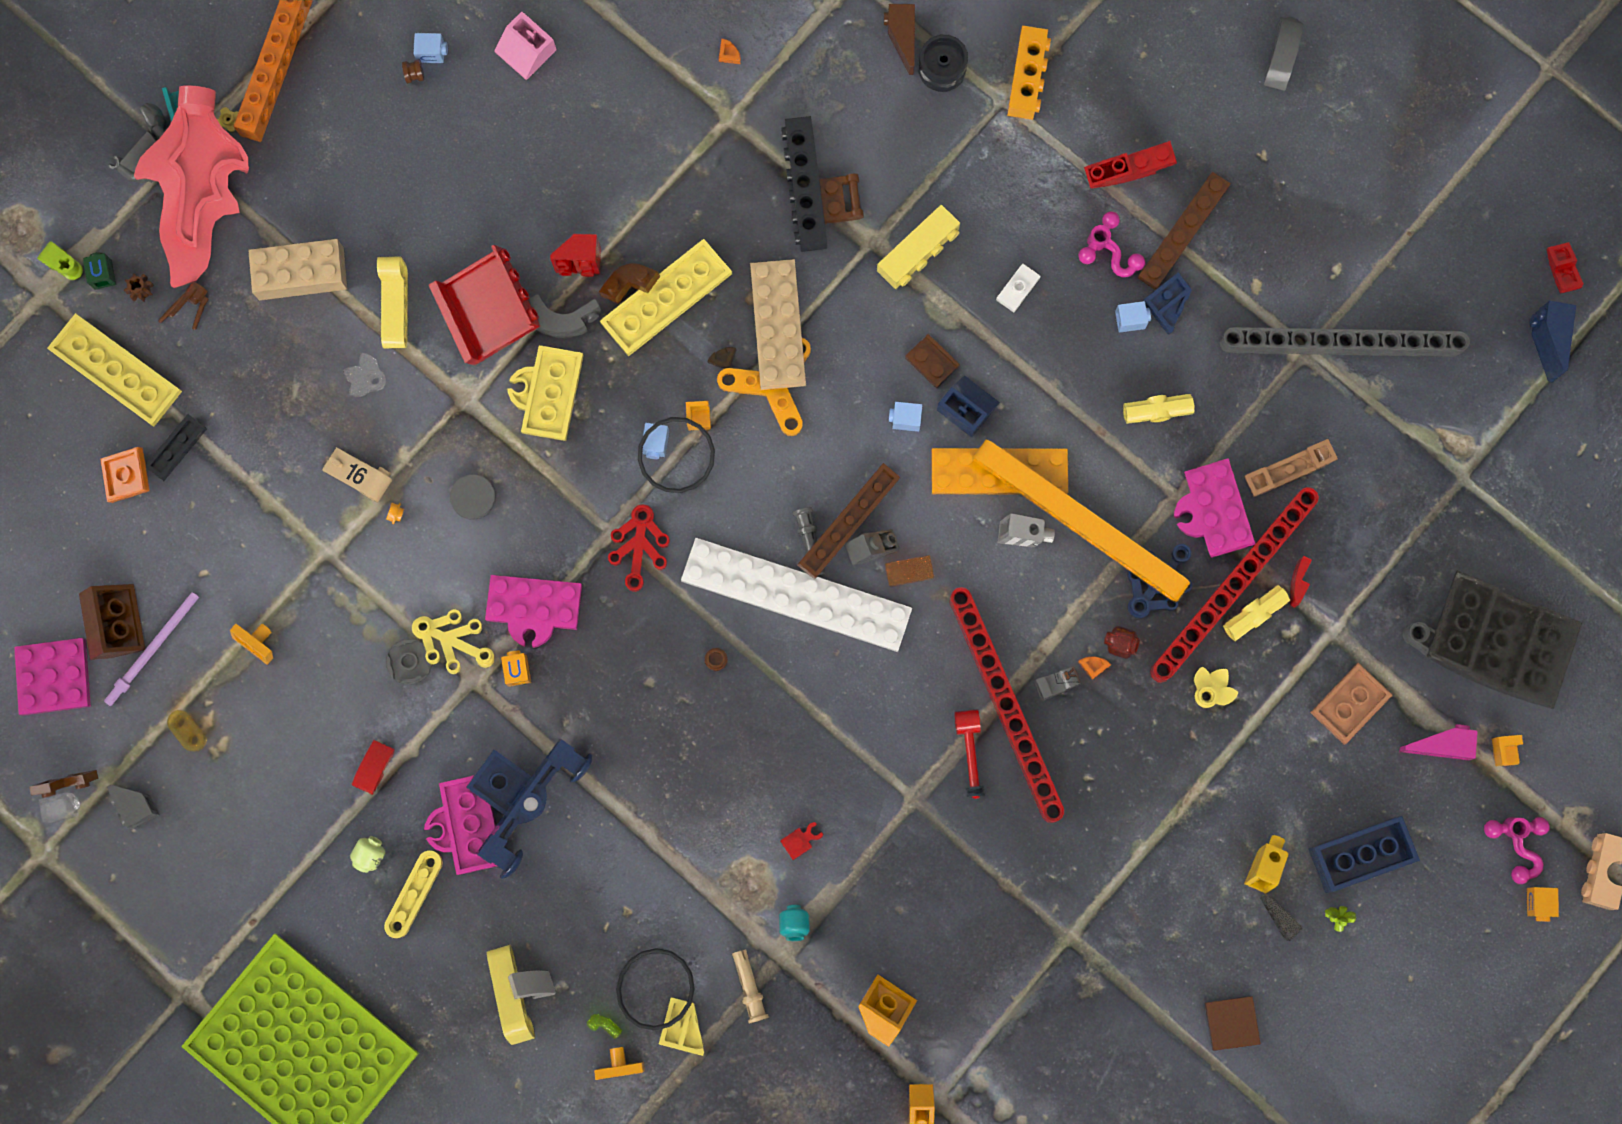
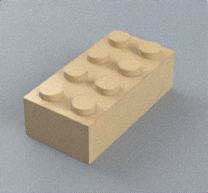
[249,239,347,300]

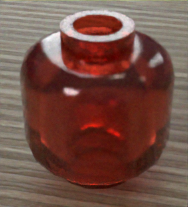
[1104,626,1140,659]

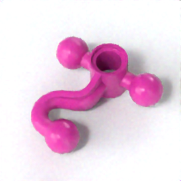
[1079,211,1145,277]
[1484,817,1550,884]

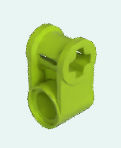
[37,241,83,280]

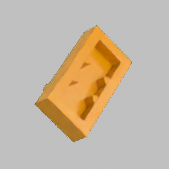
[230,624,273,665]
[594,1047,645,1080]

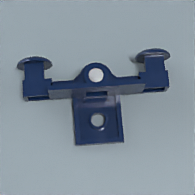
[466,739,592,879]

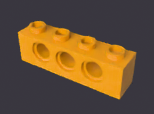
[1007,25,1051,120]

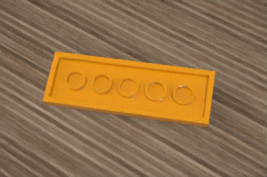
[931,448,1068,495]

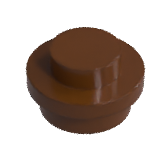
[705,648,728,671]

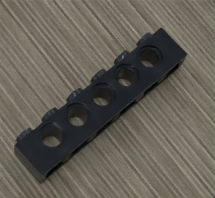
[781,116,827,252]

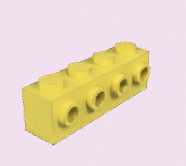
[877,205,960,289]

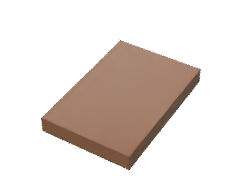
[1310,663,1392,745]

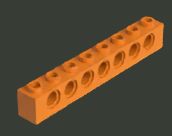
[233,0,313,142]

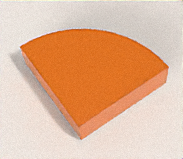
[719,39,741,64]
[1078,656,1111,680]

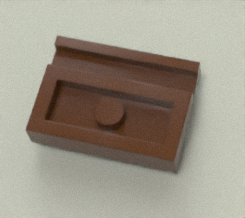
[905,334,960,389]

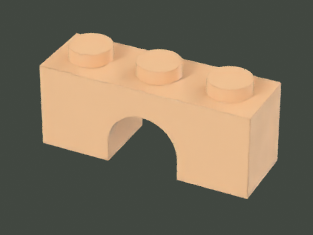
[1581,833,1622,910]

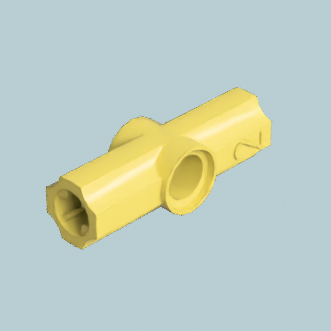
[1123,394,1194,424]
[1223,585,1290,641]

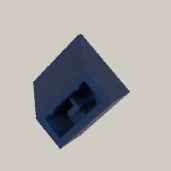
[937,375,1000,438]

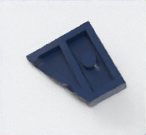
[1142,272,1192,334]

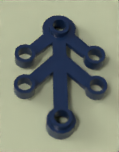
[1127,544,1192,618]

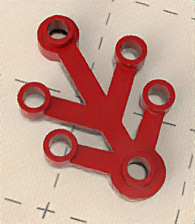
[608,504,670,592]

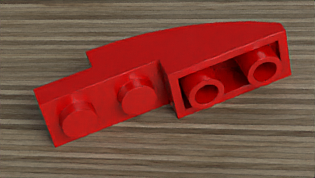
[1084,141,1177,189]

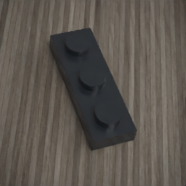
[145,414,207,481]

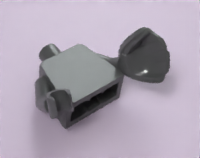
[108,103,166,183]

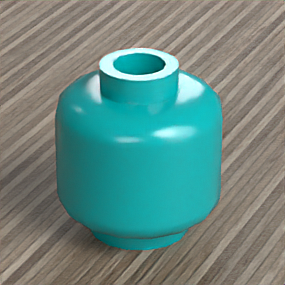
[779,905,810,941]

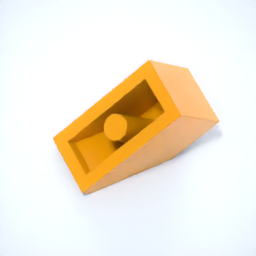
[909,1084,934,1124]

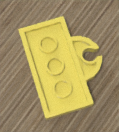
[508,345,584,441]

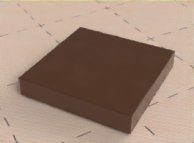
[1205,996,1261,1051]

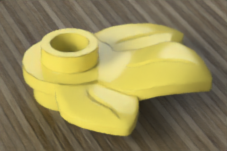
[1194,667,1238,708]

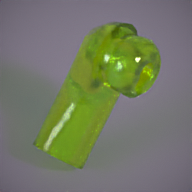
[587,1014,622,1039]

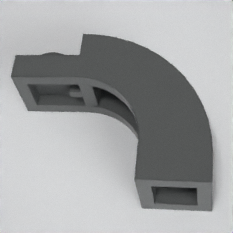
[1264,17,1304,91]
[528,294,602,339]

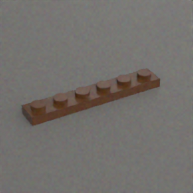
[1138,172,1231,290]
[797,463,901,579]

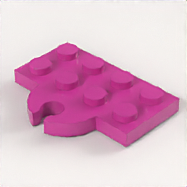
[1174,458,1255,558]
[485,575,582,648]
[424,776,497,875]

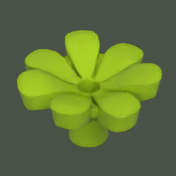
[1325,906,1357,932]

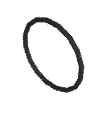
[638,417,715,493]
[616,948,695,1031]

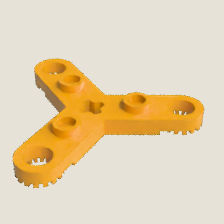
[717,338,811,436]

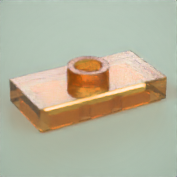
[885,555,934,587]

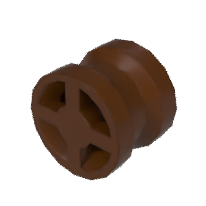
[402,59,425,84]

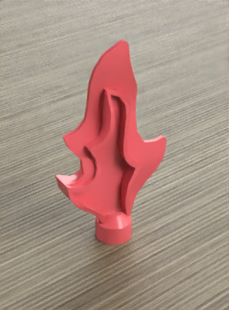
[134,86,249,288]

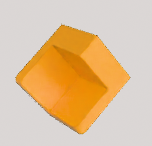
[686,401,711,431]
[1492,735,1523,767]

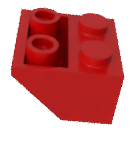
[550,234,601,277]

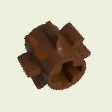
[124,273,154,302]

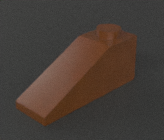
[884,4,915,75]

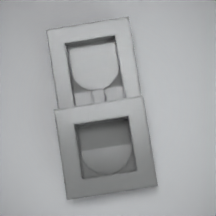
[508,971,556,999]

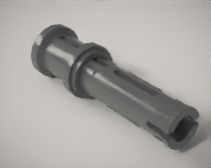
[793,507,826,577]

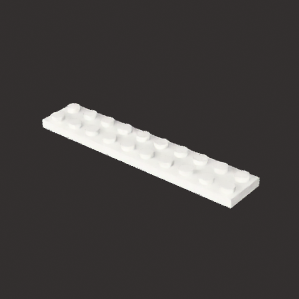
[681,538,912,652]

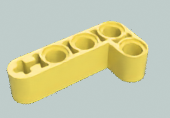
[377,256,408,349]
[487,945,535,1045]

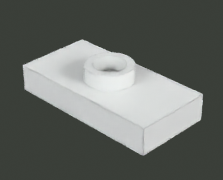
[996,264,1041,312]

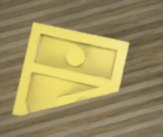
[659,997,704,1056]

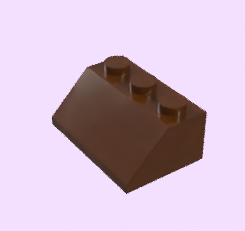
[79,584,145,660]

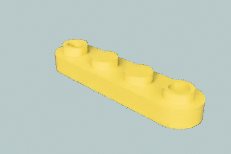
[384,851,443,938]

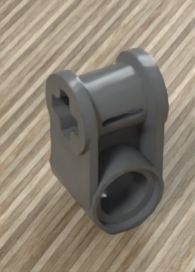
[1402,622,1451,662]

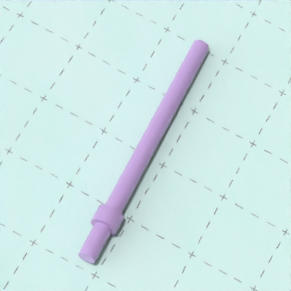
[104,592,199,706]

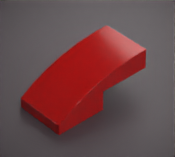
[1547,242,1584,294]
[1290,556,1312,608]
[352,740,395,795]

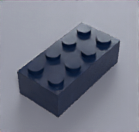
[1308,816,1420,893]

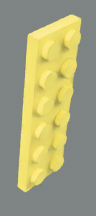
[600,239,732,357]
[47,313,182,427]

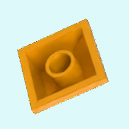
[858,975,917,1047]

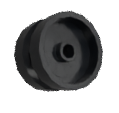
[919,34,968,92]

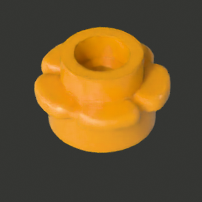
[386,503,404,524]

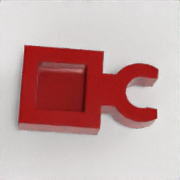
[780,822,824,860]

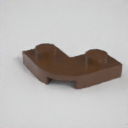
[599,263,660,304]
[29,770,99,798]

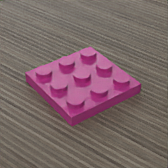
[14,638,91,716]

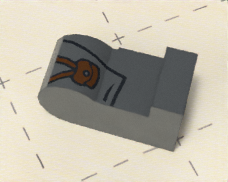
[1034,667,1082,701]

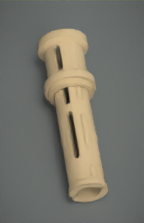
[732,949,769,1024]

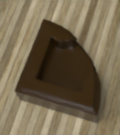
[708,347,737,369]

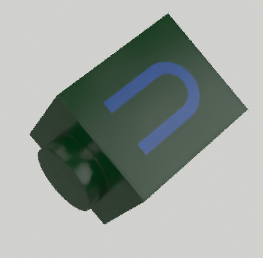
[83,252,117,290]

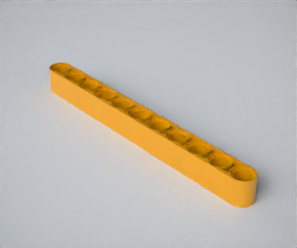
[972,439,1190,602]

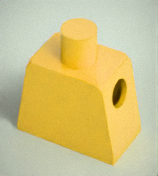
[1244,835,1288,894]

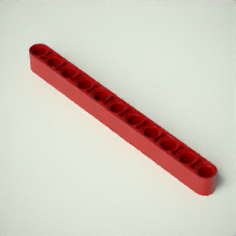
[1150,487,1319,683]
[950,587,1064,823]

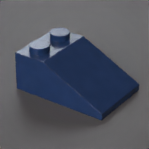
[1530,300,1576,382]

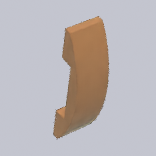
[1244,439,1338,497]

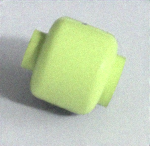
[350,836,385,873]

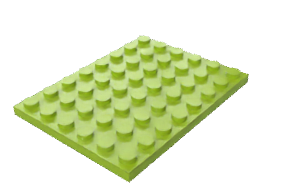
[181,933,419,1124]

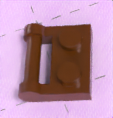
[819,173,864,224]

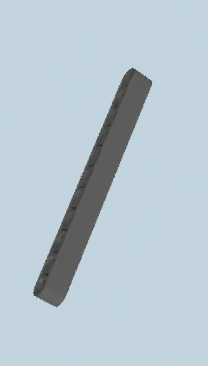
[1220,327,1470,357]

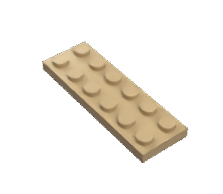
[750,259,806,390]

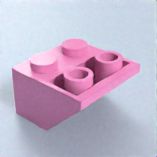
[495,12,556,80]

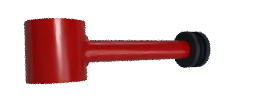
[955,709,985,799]

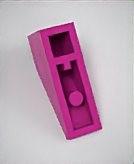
[1399,725,1477,760]

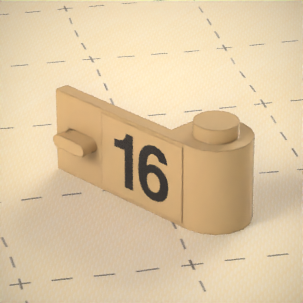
[322,447,392,503]

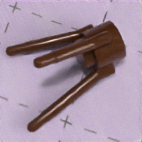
[158,282,209,330]

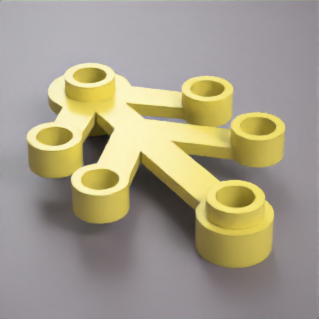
[412,609,495,674]

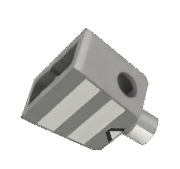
[998,514,1055,547]

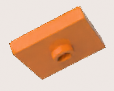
[100,447,150,503]

